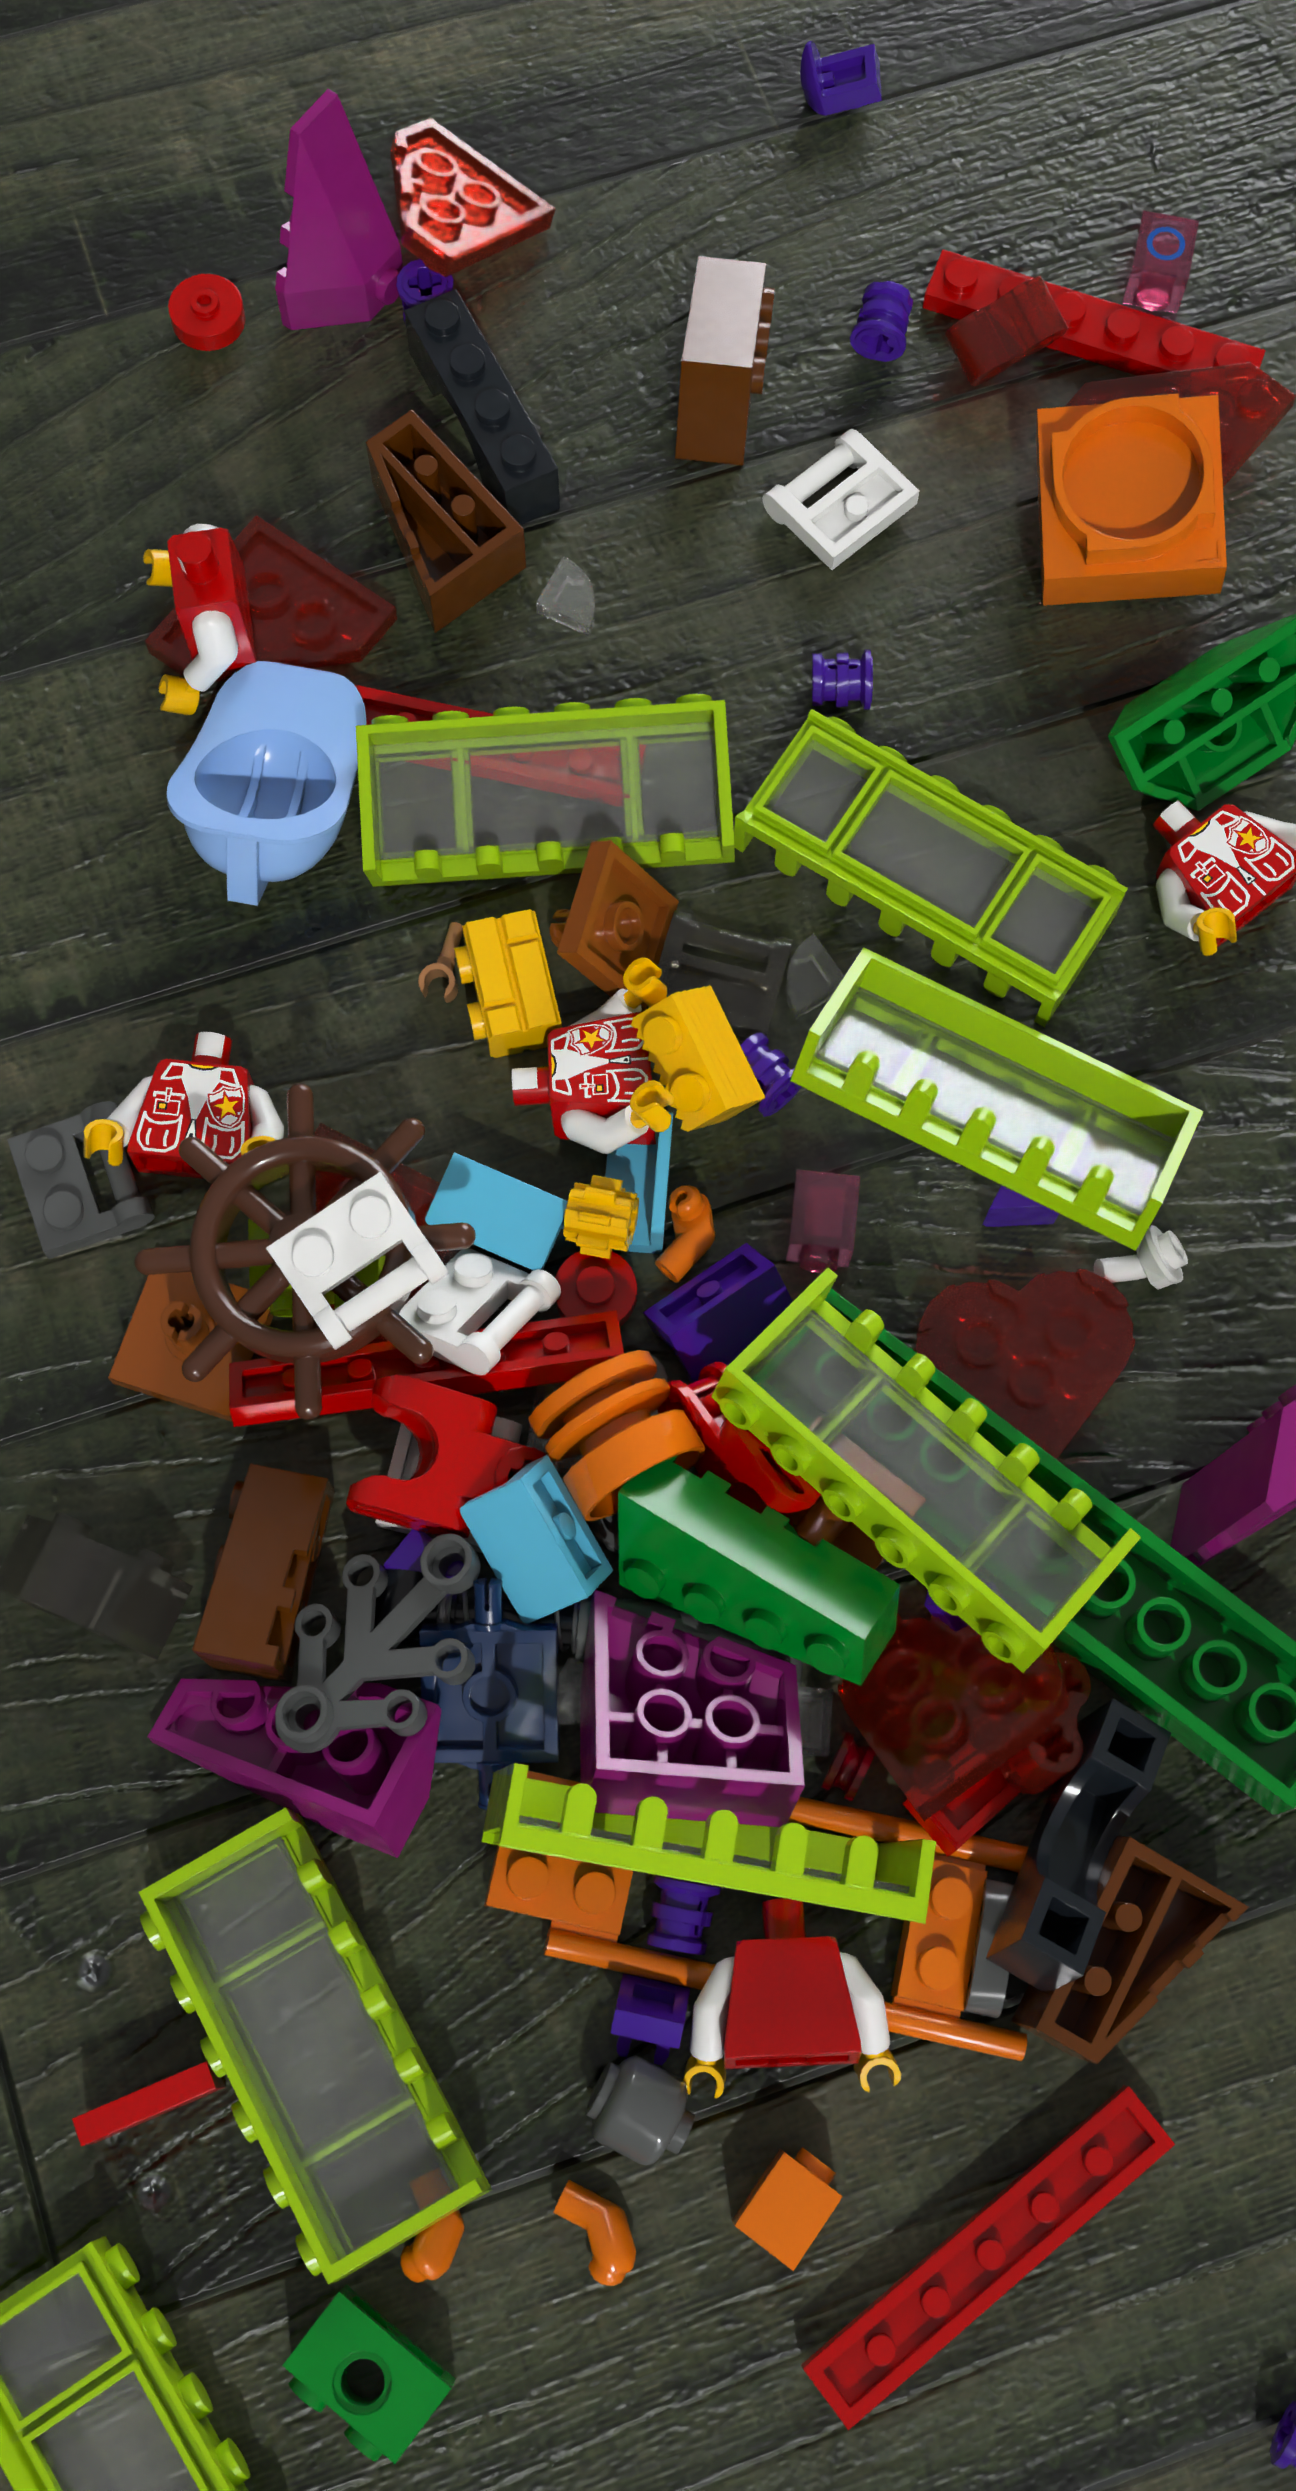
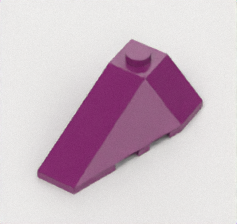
[275,89,403,330]
[147,1679,442,1858]

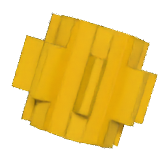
[563,1175,639,1259]

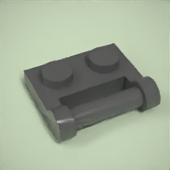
[7,1101,154,1259]

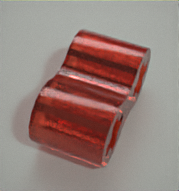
[945,276,1069,386]
[999,1652,1091,1794]

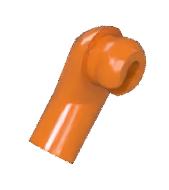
[654,1185,716,1283]
[400,2167,464,2283]
[553,2179,636,2286]

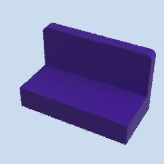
[642,1243,793,1383]

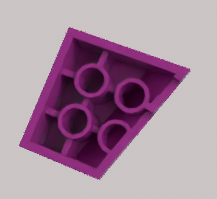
[1170,1385,1296,1567]
[580,1590,805,1827]

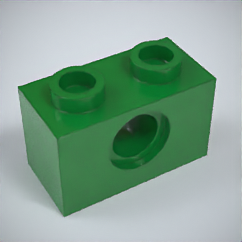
[282,2284,456,2464]

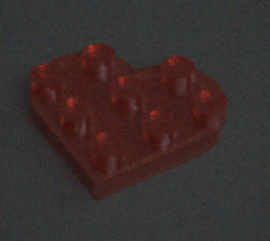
[914,1269,1135,1459]
[838,1614,1070,1821]

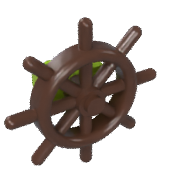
[134,1083,476,1420]

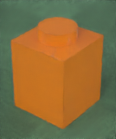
[732,2147,843,2271]

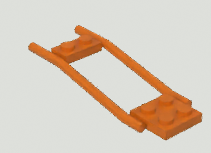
[484,1771,1029,2061]

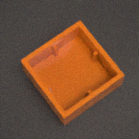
[1036,394,1227,606]

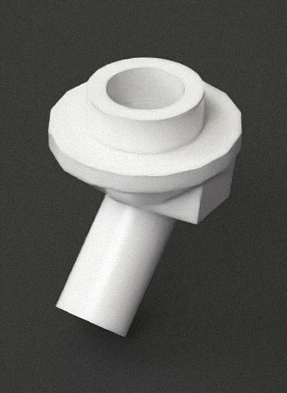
[1094,1225,1188,1290]

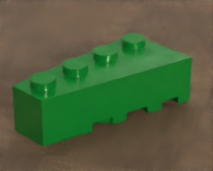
[618,1455,900,1686]

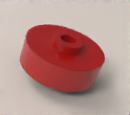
[168,274,246,351]
[555,1251,637,1327]

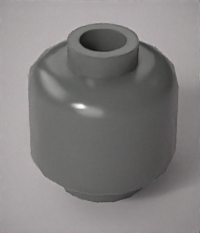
[585,2056,695,2165]

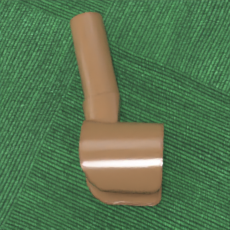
[418,922,463,1003]

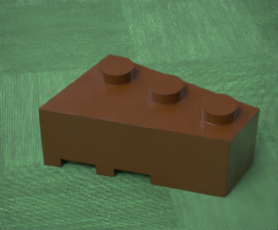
[675,256,775,466]
[366,410,526,633]
[192,1464,335,1684]
[1011,1836,1249,2064]

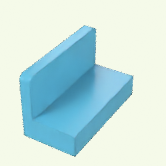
[605,1112,673,1254]
[425,1152,568,1271]
[460,1454,613,1624]

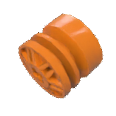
[528,1350,705,1521]

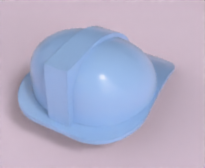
[167,661,367,906]

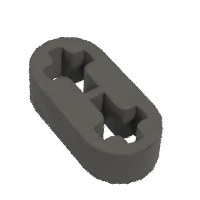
[964,1879,1014,2018]

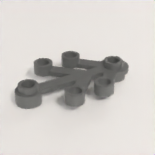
[275,1534,481,1753]

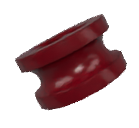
[821,1732,878,1802]

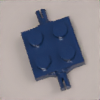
[420,1578,560,1810]

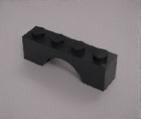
[404,289,560,525]
[986,1699,1172,1994]

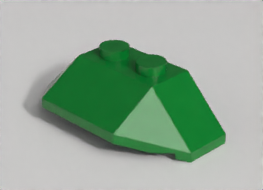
[1108,614,1296,811]

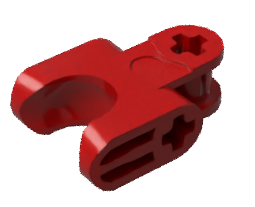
[657,1362,821,1527]
[346,1374,554,1539]

